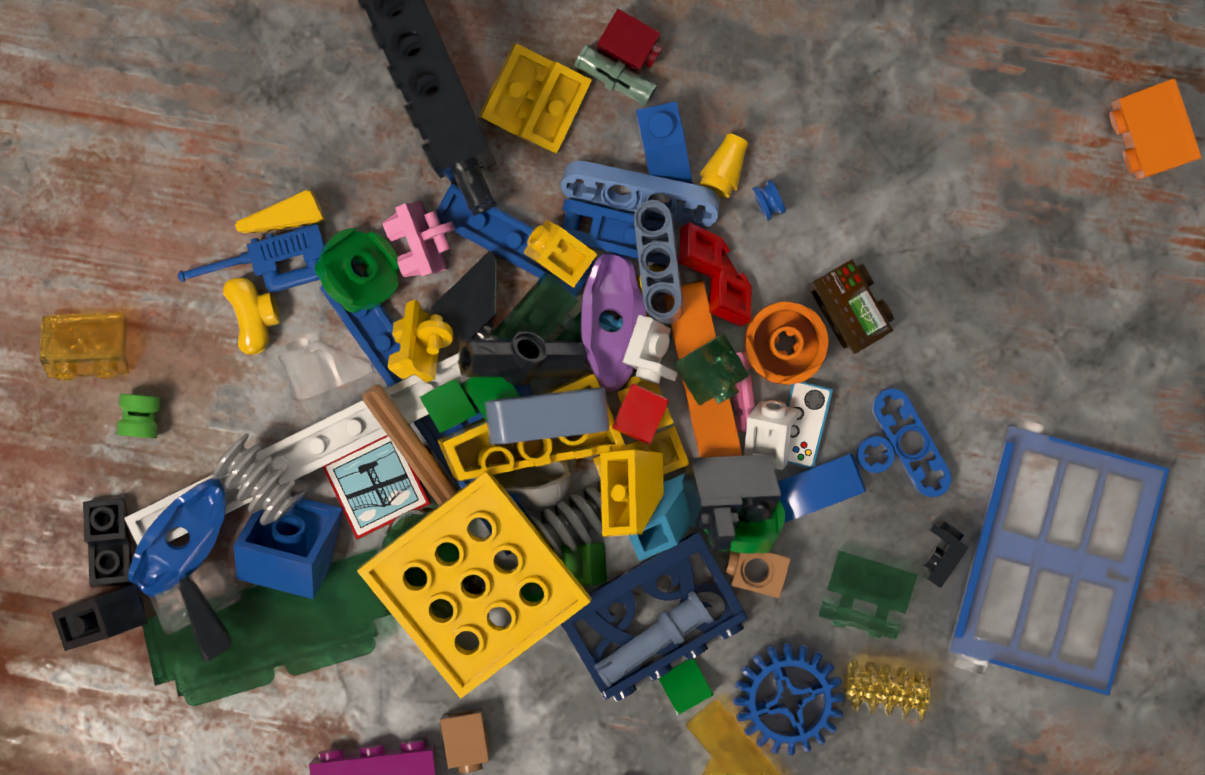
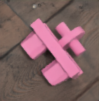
[382,201,455,277]

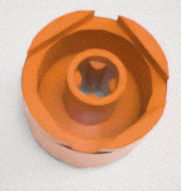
[743,301,829,385]

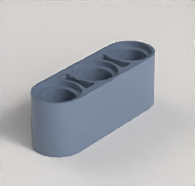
[634,200,684,325]
[485,388,610,444]

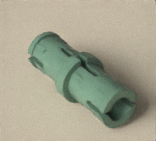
[574,44,658,107]

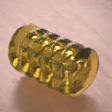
[842,659,931,722]

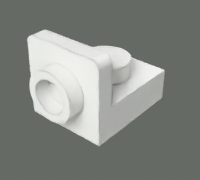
[623,315,678,384]
[744,400,798,470]

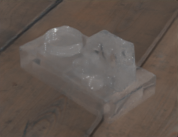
[149,559,242,635]

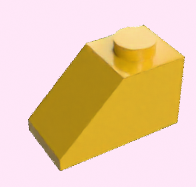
[600,450,664,537]

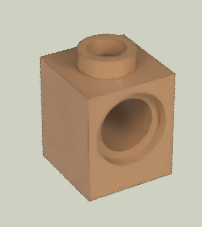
[725,551,791,599]
[440,708,491,773]

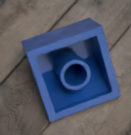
[234,495,343,599]

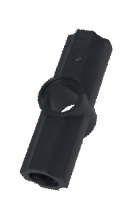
[458,331,587,386]

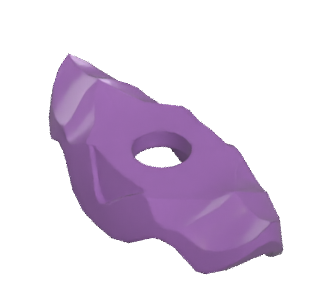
[581,253,646,393]

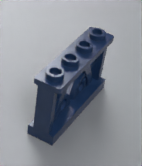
[561,530,748,702]

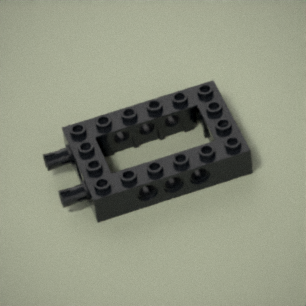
[357,0,497,216]

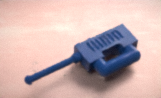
[178,224,325,293]

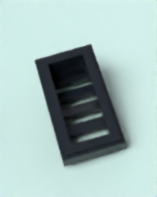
[179,573,233,663]

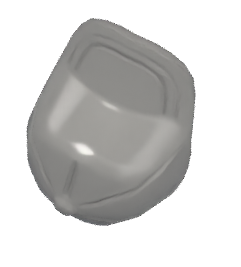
[493,460,572,511]

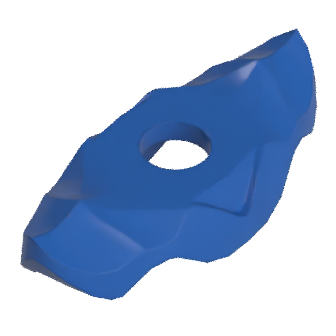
[128,478,226,597]

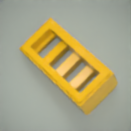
[235,190,327,234]

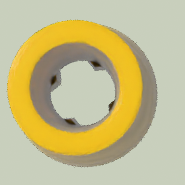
[699,134,749,198]

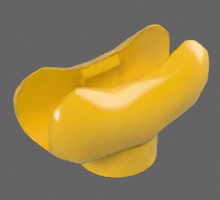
[223,278,280,355]

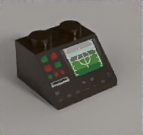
[806,259,895,356]

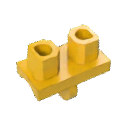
[388,299,453,383]

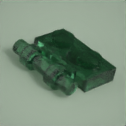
[491,273,582,380]
[817,550,918,640]

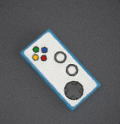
[786,382,833,468]

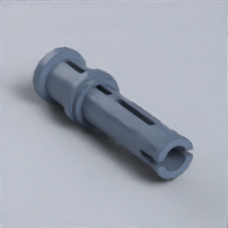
[594,590,714,687]

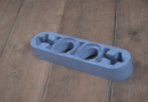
[561,161,720,228]

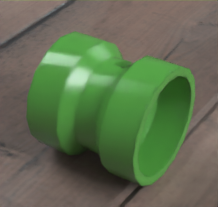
[116,394,161,438]

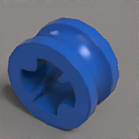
[752,179,786,221]
[856,436,895,473]

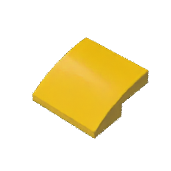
[478,43,592,154]

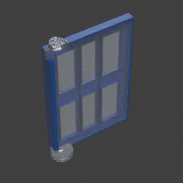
[945,420,1169,696]

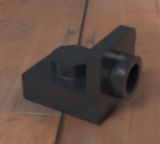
[923,521,969,588]

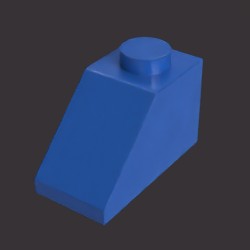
[636,101,693,195]

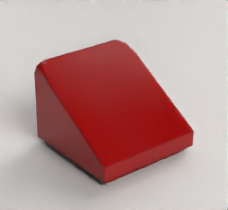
[612,384,669,445]

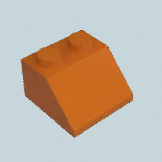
[1109,78,1202,181]

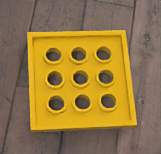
[357,470,591,699]

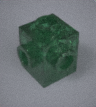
[673,333,750,406]

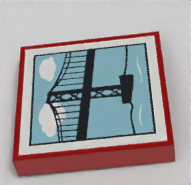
[323,435,432,539]

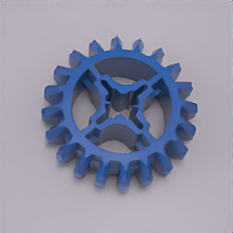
[733,643,845,755]

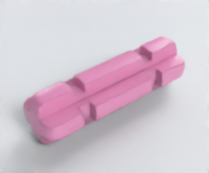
[727,352,755,433]

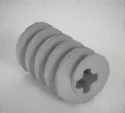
[213,433,305,525]

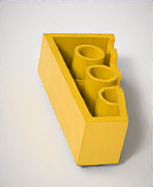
[437,372,627,481]

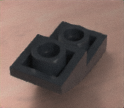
[83,498,132,588]

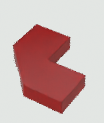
[679,222,752,327]

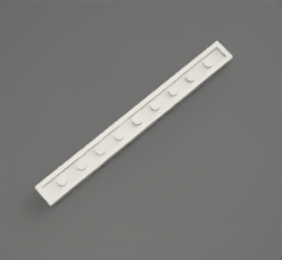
[124,337,495,546]

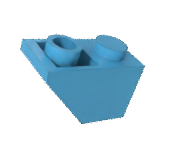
[627,473,692,561]

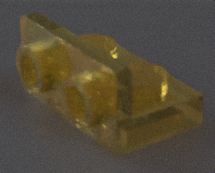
[39,312,129,381]

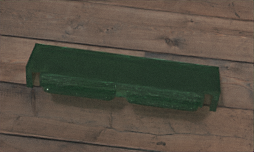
[142,549,392,706]

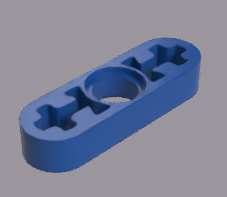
[872,389,951,497]

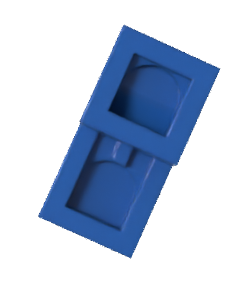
[777,453,867,523]

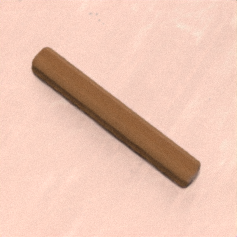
[362,384,458,506]

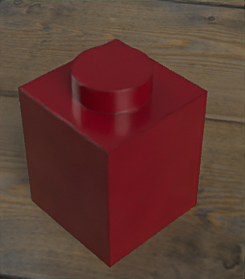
[597,8,663,74]

